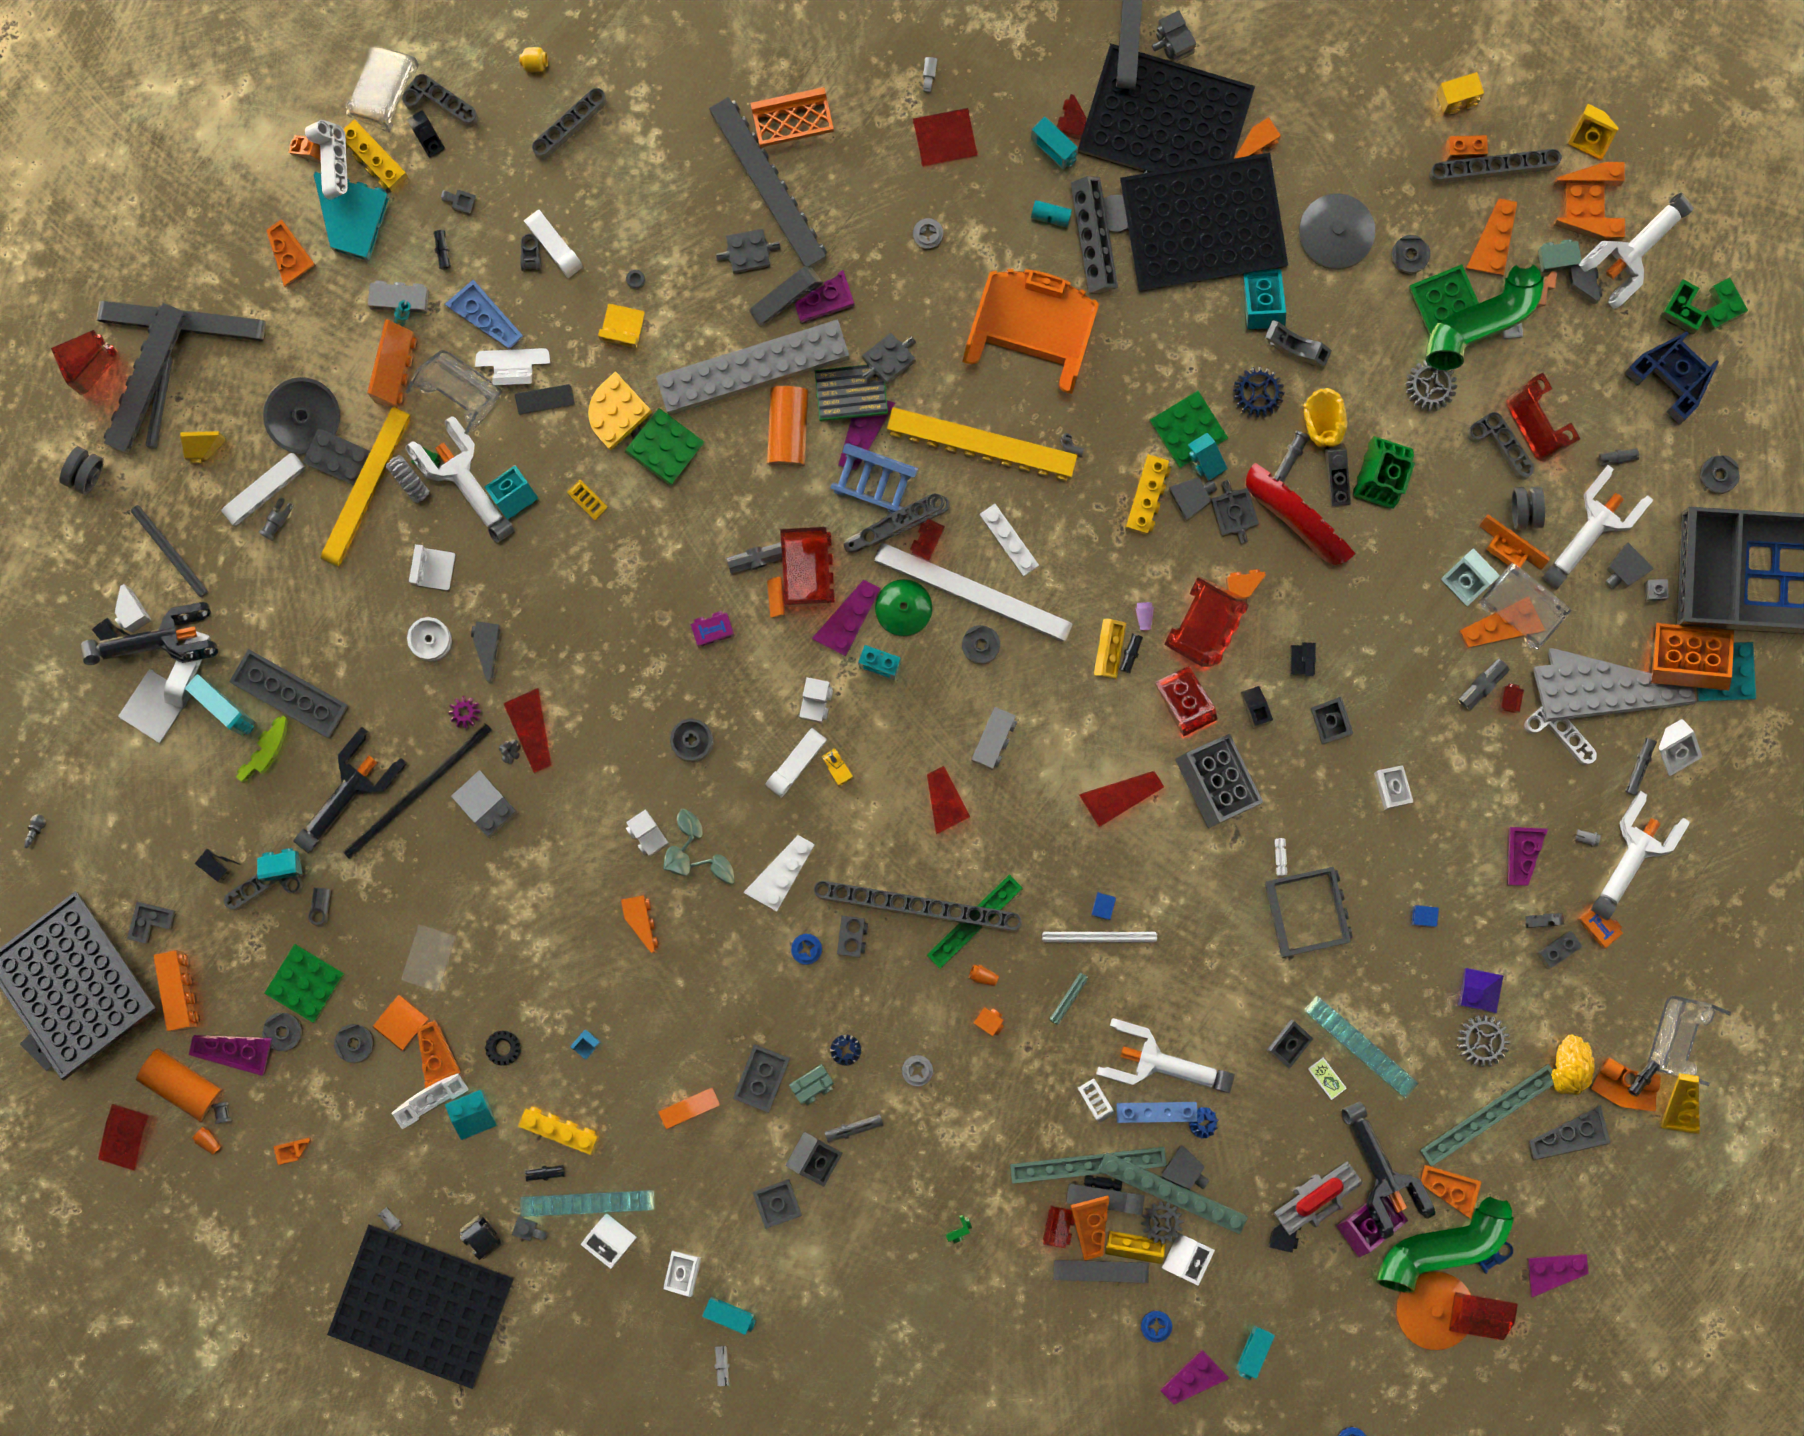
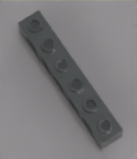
[1071,176,1118,294]

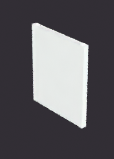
[118,669,191,743]

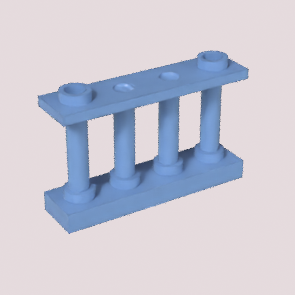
[830,443,919,513]
[1116,1102,1197,1123]

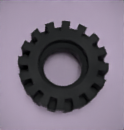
[485,1031,521,1065]

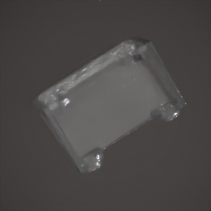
[345,45,419,133]
[1479,563,1571,650]

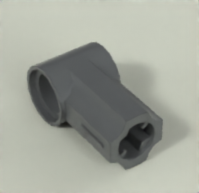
[308,887,331,927]

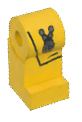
[822,748,854,787]

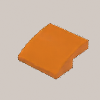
[373,995,428,1051]

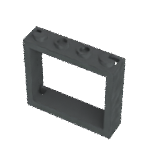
[1264,867,1353,958]

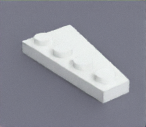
[743,835,815,911]

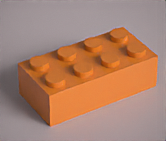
[153,950,199,1032]

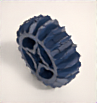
[1233,366,1285,418]

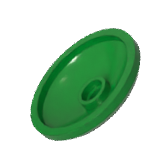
[875,579,932,637]

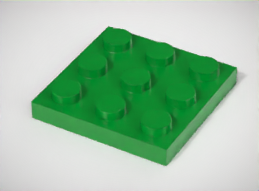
[1409,264,1479,335]
[1149,390,1228,469]
[625,408,704,486]
[264,944,345,1023]

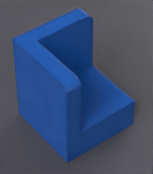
[1091,892,1116,921]
[1412,905,1439,927]

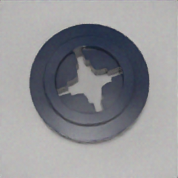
[830,1035,861,1066]

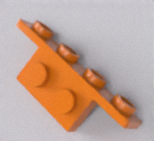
[1479,515,1550,571]

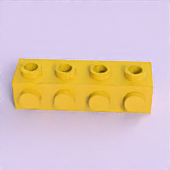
[344,119,408,192]
[1125,454,1172,536]
[518,1106,599,1155]

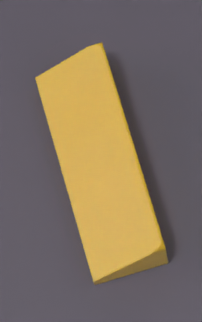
[1094,619,1126,679]
[1105,1231,1166,1264]

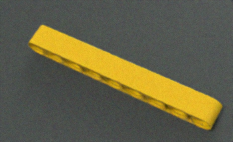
[320,407,411,567]

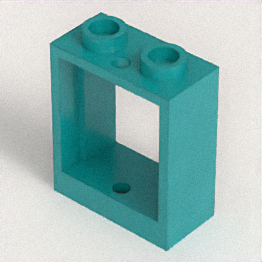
[1031,116,1078,169]
[858,645,901,680]
[702,1297,756,1335]
[1236,1325,1275,1380]

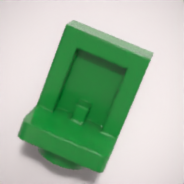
[945,1215,972,1244]

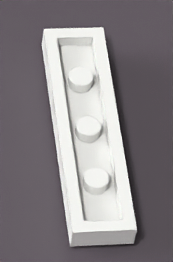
[979,504,1039,577]

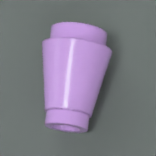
[1135,602,1154,630]

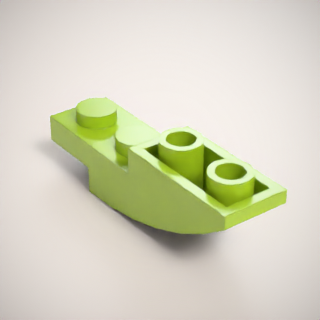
[236,715,289,783]

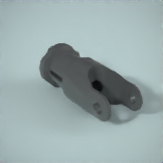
[258,497,294,541]

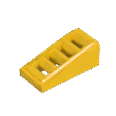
[567,480,608,521]

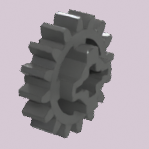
[1141,1201,1184,1244]

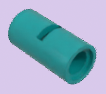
[1031,200,1072,228]

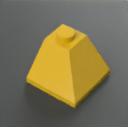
[1568,104,1619,160]
[180,431,226,464]

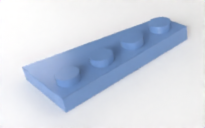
[445,280,523,349]

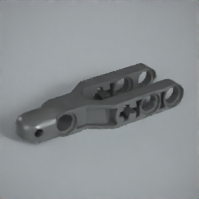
[843,493,950,552]

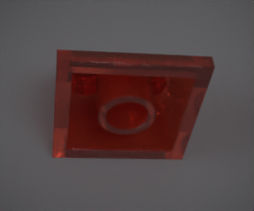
[1042,1205,1075,1249]

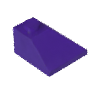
[1458,968,1504,1013]

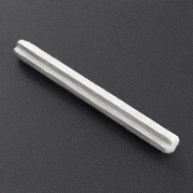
[1042,932,1157,942]

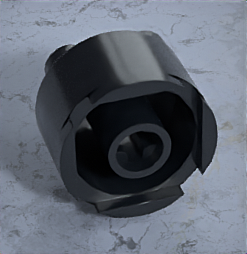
[459,1214,503,1260]

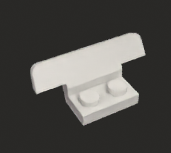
[475,348,550,385]

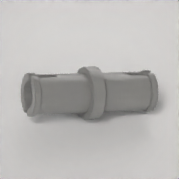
[714,1346,730,1386]

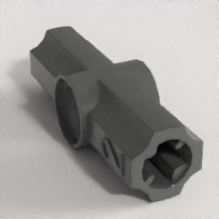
[726,542,786,574]
[1458,658,1510,711]

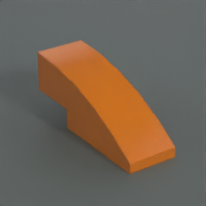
[658,1087,720,1129]

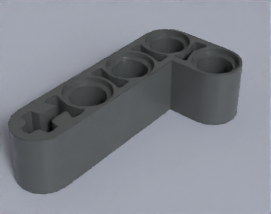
[402,74,478,127]
[749,266,823,326]
[1467,412,1534,480]
[224,874,303,910]
[1066,1184,1145,1215]

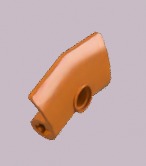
[1591,1057,1661,1112]

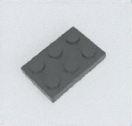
[303,428,370,486]
[733,1044,790,1113]

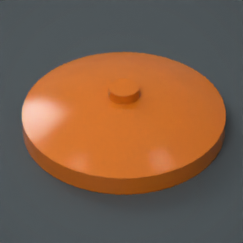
[1396,1271,1475,1350]

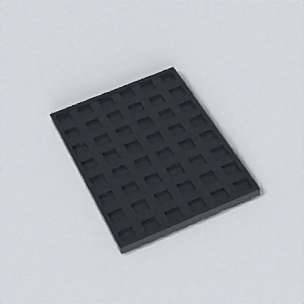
[327,1224,514,1389]

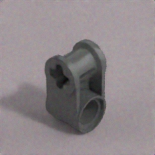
[520,234,541,271]

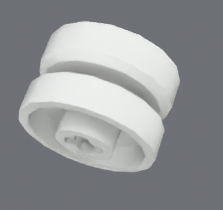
[407,617,452,662]

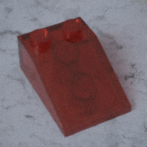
[1155,666,1218,736]
[98,1104,153,1171]

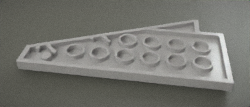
[1533,648,1696,722]

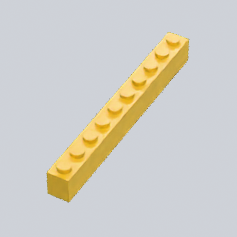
[887,407,1077,481]

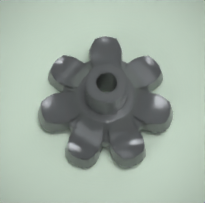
[499,740,520,764]

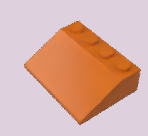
[367,319,417,408]
[1651,623,1734,691]

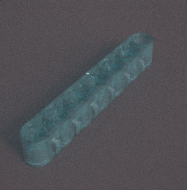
[1304,996,1419,1098]
[520,1190,654,1217]

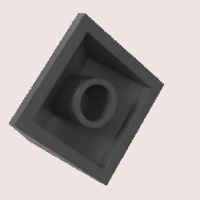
[1311,697,1353,744]
[1266,1019,1313,1069]

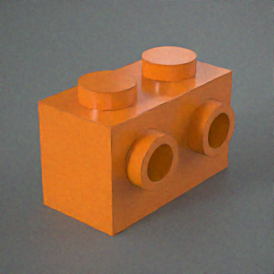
[973,1007,1004,1037]

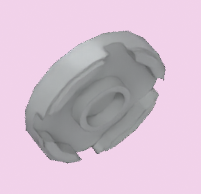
[1104,195,1128,233]

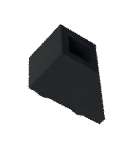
[406,110,445,157]
[1241,686,1273,728]
[1268,1223,1302,1253]

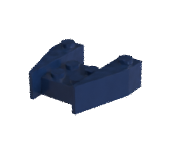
[1625,332,1719,425]

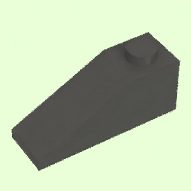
[471,621,501,683]

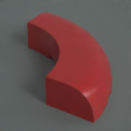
[1246,463,1356,565]

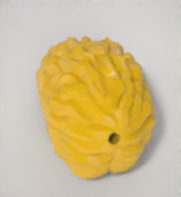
[1303,388,1347,447]
[1551,1035,1595,1095]

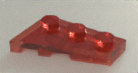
[927,766,970,835]

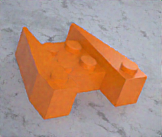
[1554,162,1625,242]

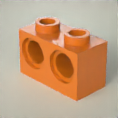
[1446,135,1488,160]

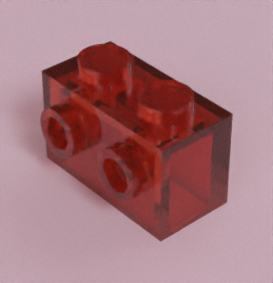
[910,519,945,562]

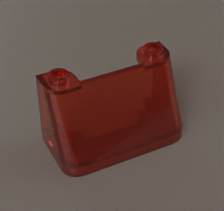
[51,330,117,395]

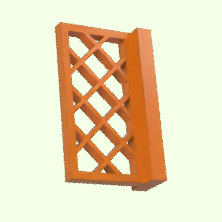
[751,87,834,148]

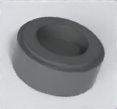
[626,270,645,290]

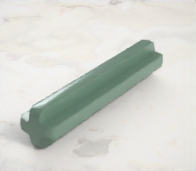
[1050,973,1088,1025]

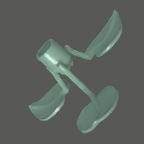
[663,809,734,884]

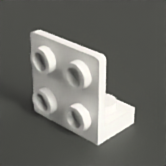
[409,544,455,591]

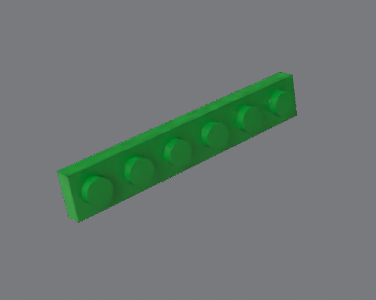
[927,874,1023,969]

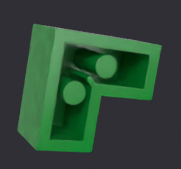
[1704,277,1748,332]
[1660,279,1707,335]

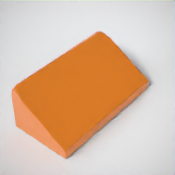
[767,576,785,618]

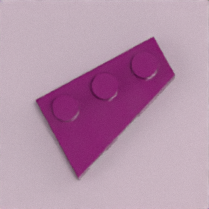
[1508,827,1548,886]
[1528,1254,1589,1297]

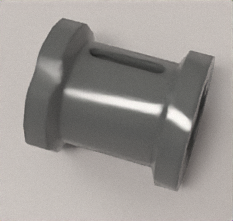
[211,1102,232,1124]

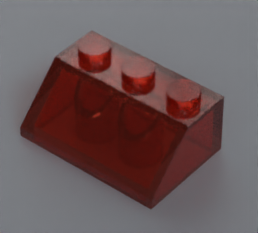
[1449,1292,1518,1340]

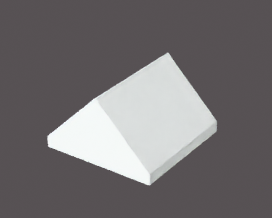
[1374,765,1413,810]
[663,1251,701,1297]

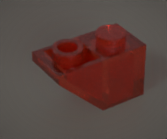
[1057,94,1087,140]

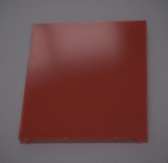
[913,108,978,167]

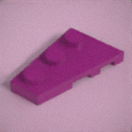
[795,270,855,323]
[1160,1350,1230,1404]

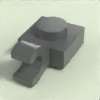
[441,190,476,214]
[512,1216,548,1241]

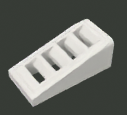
[1078,1079,1115,1123]

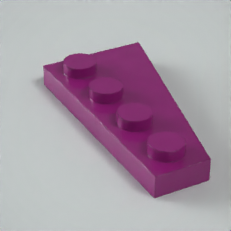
[838,400,896,471]
[812,579,881,656]
[188,1035,272,1076]

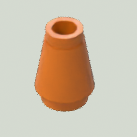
[969,964,999,986]
[192,1127,220,1155]

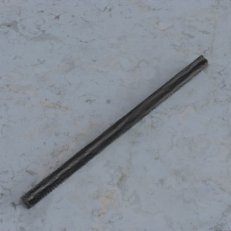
[343,723,492,859]

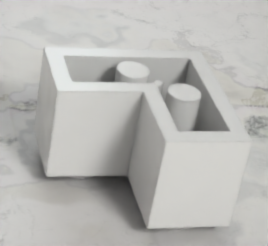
[799,677,833,723]
[626,809,669,857]

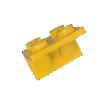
[598,304,645,349]

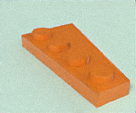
[1466,198,1517,277]
[1459,597,1546,648]

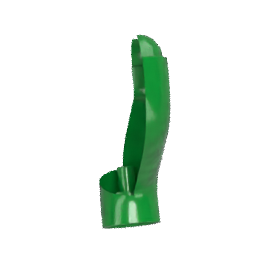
[1426,264,1544,371]
[1376,1196,1514,1293]

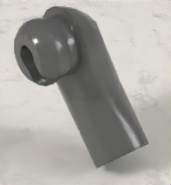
[1060,433,1084,458]

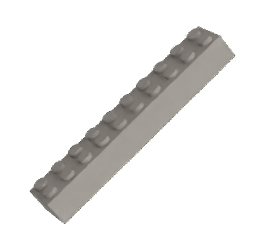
[656,319,850,416]

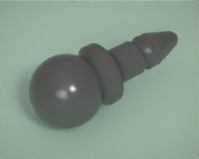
[24,814,46,848]

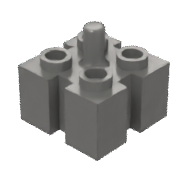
[1152,10,1196,62]

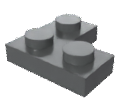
[127,902,175,944]

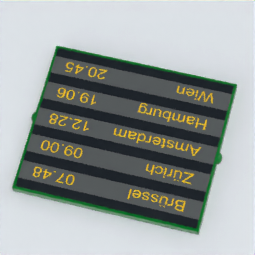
[815,364,888,421]

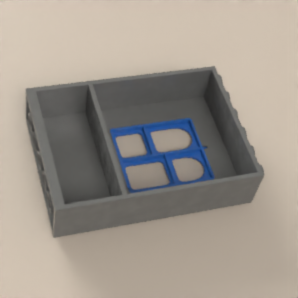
[1677,507,1804,634]

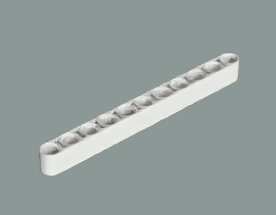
[874,543,1073,642]

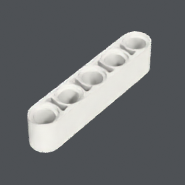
[221,453,306,526]

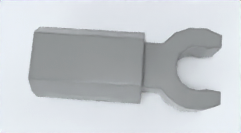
[923,57,937,92]

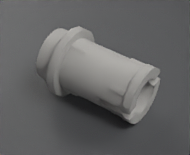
[1575,829,1601,847]
[377,1207,402,1232]

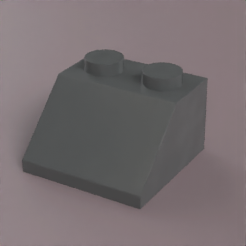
[785,1132,842,1187]

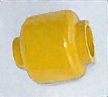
[519,47,548,72]

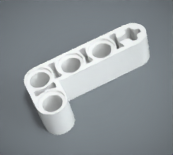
[305,120,348,200]
[524,210,583,278]
[164,631,210,708]
[1524,706,1597,765]
[765,728,827,798]

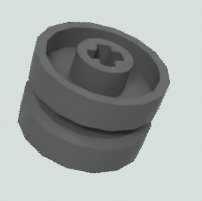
[59,446,104,495]
[1512,486,1545,530]
[670,718,714,763]

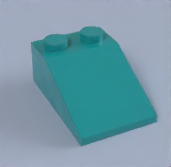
[1243,269,1286,329]

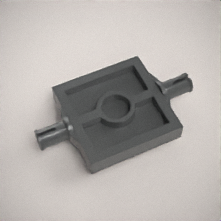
[716,229,781,274]
[862,333,916,384]
[1211,480,1259,544]

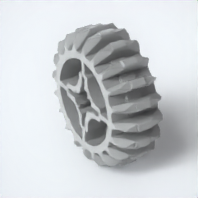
[1405,360,1457,411]
[386,455,429,503]
[1457,1015,1510,1067]

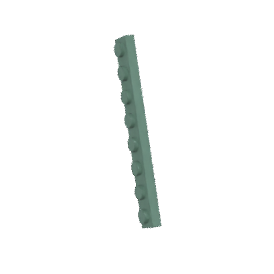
[1420,1064,1554,1167]
[1010,1147,1167,1184]
[1098,1152,1248,1234]

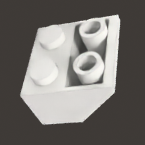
[580,1213,637,1269]
[1162,1233,1215,1286]

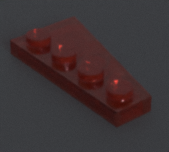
[503,688,552,774]
[1079,771,1164,827]

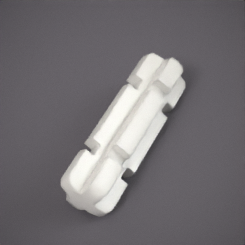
[1275,838,1287,876]

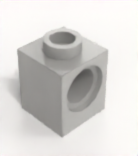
[1644,579,1669,602]

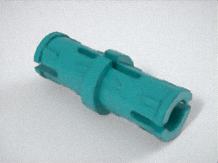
[393,300,411,327]

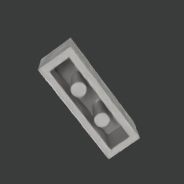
[368,281,429,313]
[971,707,1017,770]

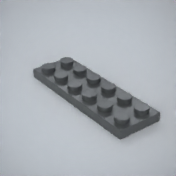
[229,649,348,738]

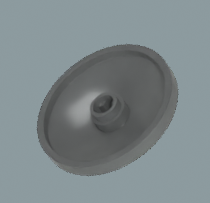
[1299,194,1375,270]
[263,377,340,454]

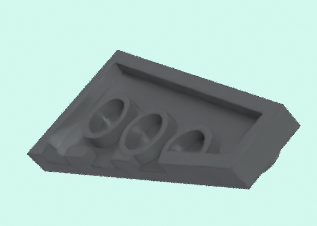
[1529,1105,1611,1161]

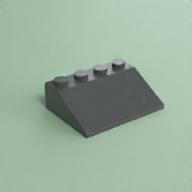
[1175,734,1263,829]

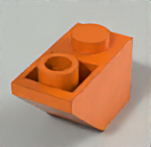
[288,135,321,163]
[1226,569,1266,602]

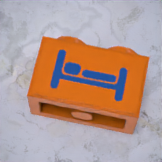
[1577,907,1623,949]

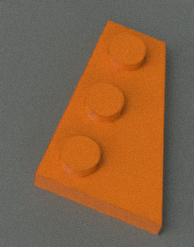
[266,219,316,287]
[417,1020,461,1089]
[1420,1165,1481,1219]
[1071,1195,1109,1261]

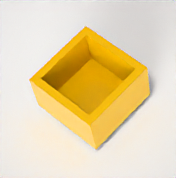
[1436,72,1484,114]

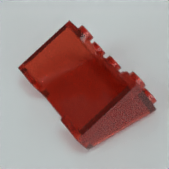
[1507,373,1581,461]
[780,527,835,607]
[1164,577,1249,667]

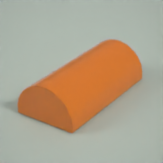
[767,386,808,466]
[136,1048,222,1122]

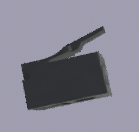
[91,618,130,641]
[1290,642,1316,676]
[194,849,240,883]

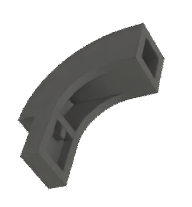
[1265,320,1332,367]

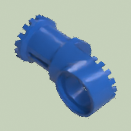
[1478,1242,1513,1274]

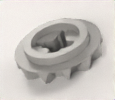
[913,218,943,249]
[902,1055,933,1086]

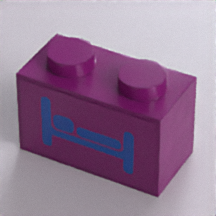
[690,611,735,648]

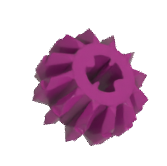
[448,696,481,729]

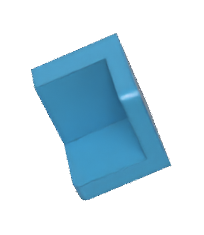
[570,1030,601,1059]

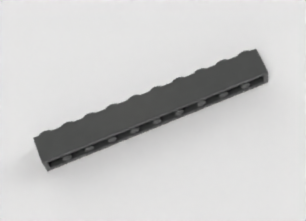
[709,97,827,268]

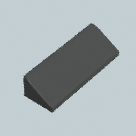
[515,384,575,414]

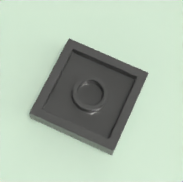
[753,1179,802,1229]

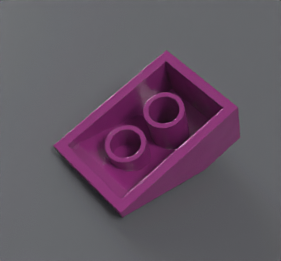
[1336,1196,1408,1257]

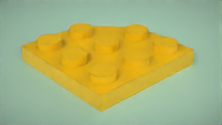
[588,371,653,451]

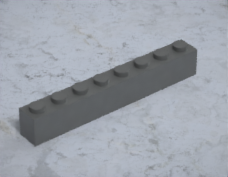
[104,303,188,453]

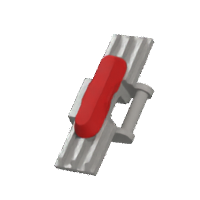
[1274,1161,1363,1235]

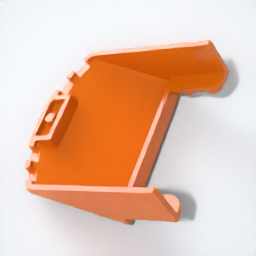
[962,269,1099,394]

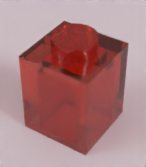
[1498,683,1524,714]

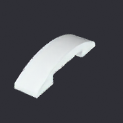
[392,1073,469,1129]

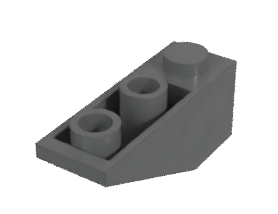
[1325,443,1351,507]

